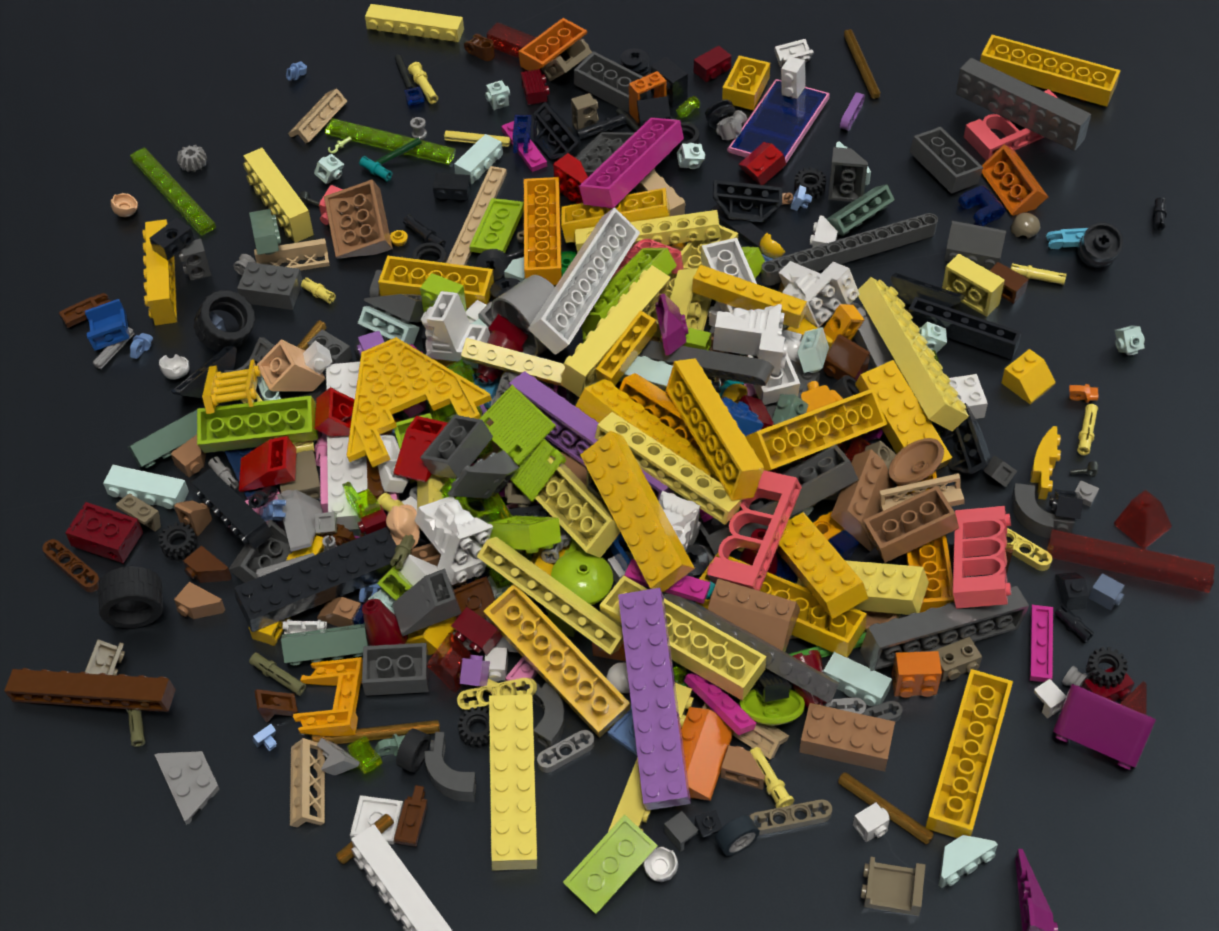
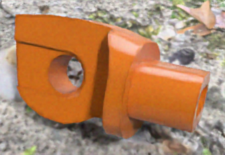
[1069,384,1098,403]

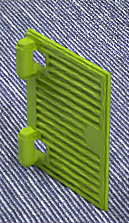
[479,385,556,465]
[498,438,566,502]

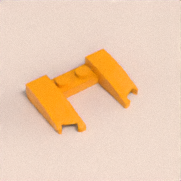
[293,657,363,736]

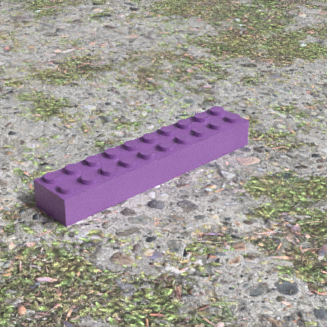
[508,371,675,501]
[618,588,691,810]

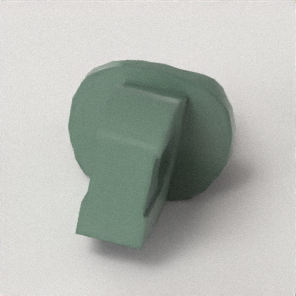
[374,734,405,757]

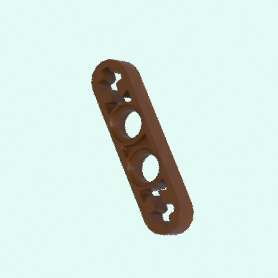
[43,539,100,592]

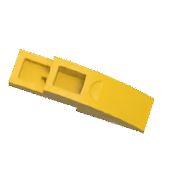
[1030,426,1061,500]

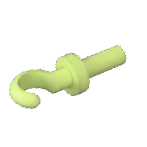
[328,136,352,154]

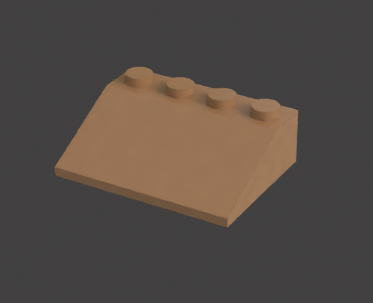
[324,180,393,258]
[831,449,895,552]
[708,579,800,652]

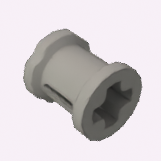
[410,117,427,140]

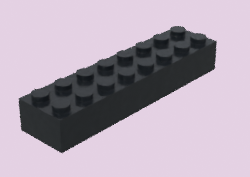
[234,527,398,632]

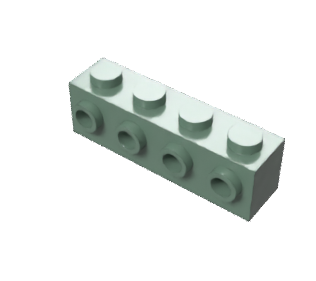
[827,185,895,236]
[249,209,281,255]
[772,394,809,474]
[128,410,197,468]
[281,624,369,665]

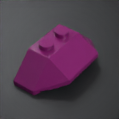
[655,293,689,355]

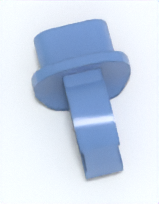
[286,61,307,80]
[130,333,153,359]

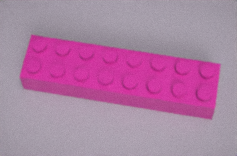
[579,118,684,209]

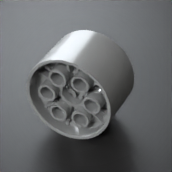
[491,275,555,357]

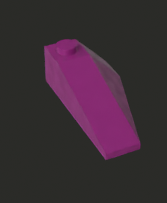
[1015,849,1058,931]

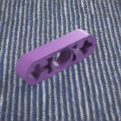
[840,92,865,131]

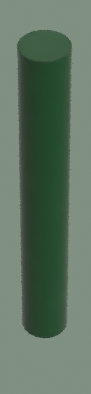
[374,137,422,165]

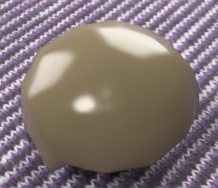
[1011,213,1041,239]

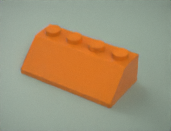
[519,18,587,71]
[982,144,1048,216]
[681,707,734,801]

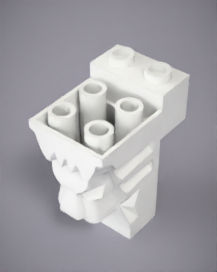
[778,261,860,328]
[420,291,490,369]
[713,304,788,375]
[634,491,700,560]
[415,496,493,585]

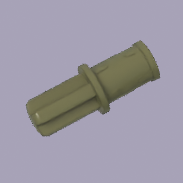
[390,534,415,569]

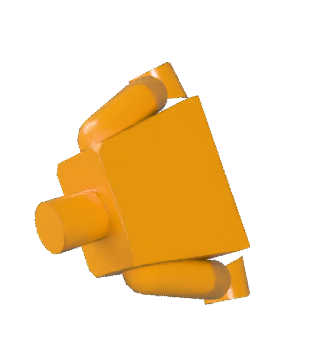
[801,381,843,413]

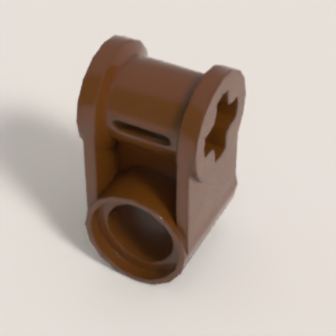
[464,33,495,61]

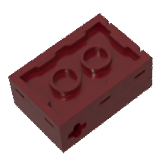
[65,502,143,563]

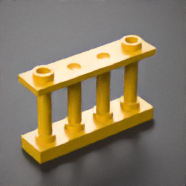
[202,359,261,414]

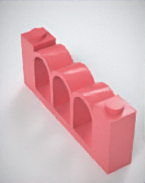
[964,89,1057,161]
[707,470,802,591]
[953,506,1011,608]

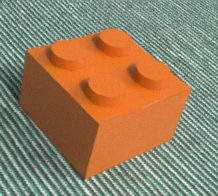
[892,651,942,698]

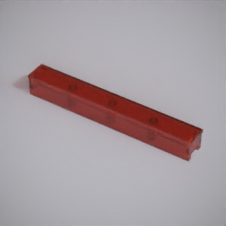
[1046,529,1215,593]

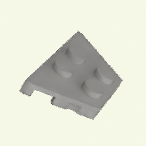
[155,751,220,825]

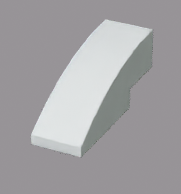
[378,434,408,493]

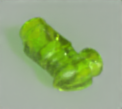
[676,96,700,118]

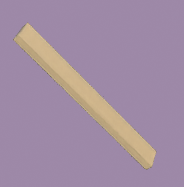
[446,166,507,266]

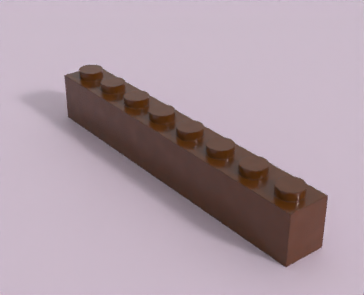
[4,668,176,712]

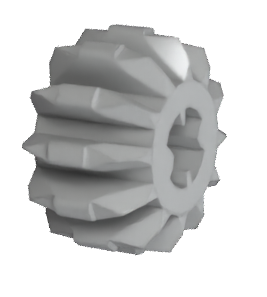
[177,145,207,173]

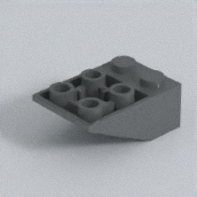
[364,294,424,324]
[448,450,519,498]
[392,568,461,636]

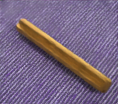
[838,772,934,844]

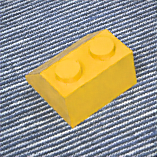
[1001,349,1056,405]
[405,616,457,655]

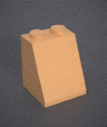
[257,339,326,391]

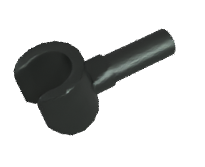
[300,191,320,206]
[1070,461,1098,477]

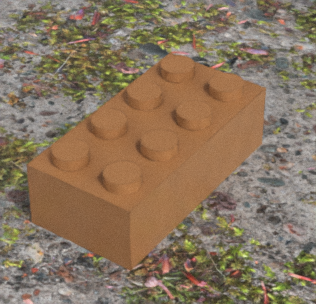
[864,485,959,563]
[800,703,895,772]

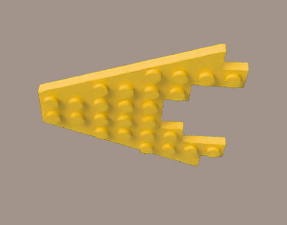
[347,337,492,467]

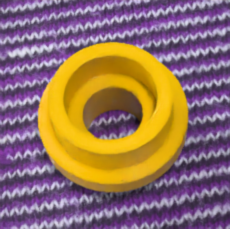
[390,230,408,247]

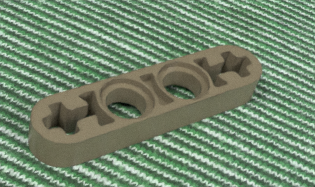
[750,800,832,835]

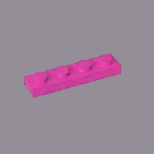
[501,120,547,172]
[624,559,710,604]
[1030,605,1053,682]
[684,673,756,735]

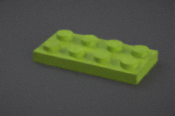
[469,198,524,253]
[563,814,658,914]

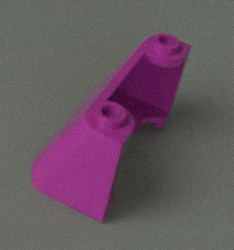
[1053,684,1156,770]

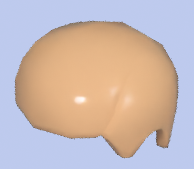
[111,193,138,218]

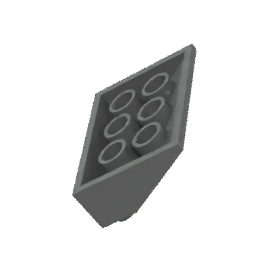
[575,132,634,177]

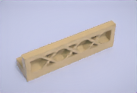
[288,88,347,143]
[254,238,330,271]
[880,474,964,511]
[702,702,789,759]
[290,738,325,828]

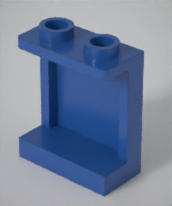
[85,299,130,351]

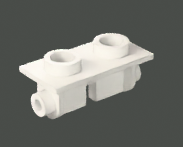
[283,619,327,634]

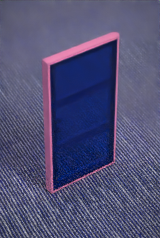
[727,79,829,168]

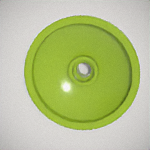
[551,550,613,605]
[740,689,805,726]

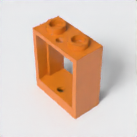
[629,71,667,123]

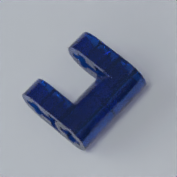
[958,185,1006,226]

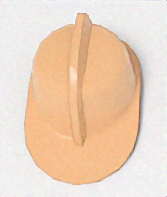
[386,504,420,549]

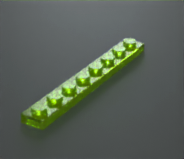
[325,118,456,165]
[130,147,216,236]

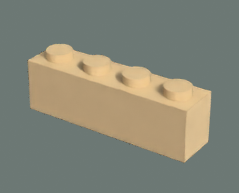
[634,169,686,216]

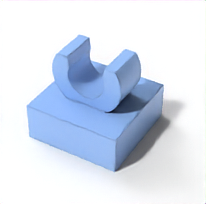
[791,185,812,211]
[252,724,277,751]

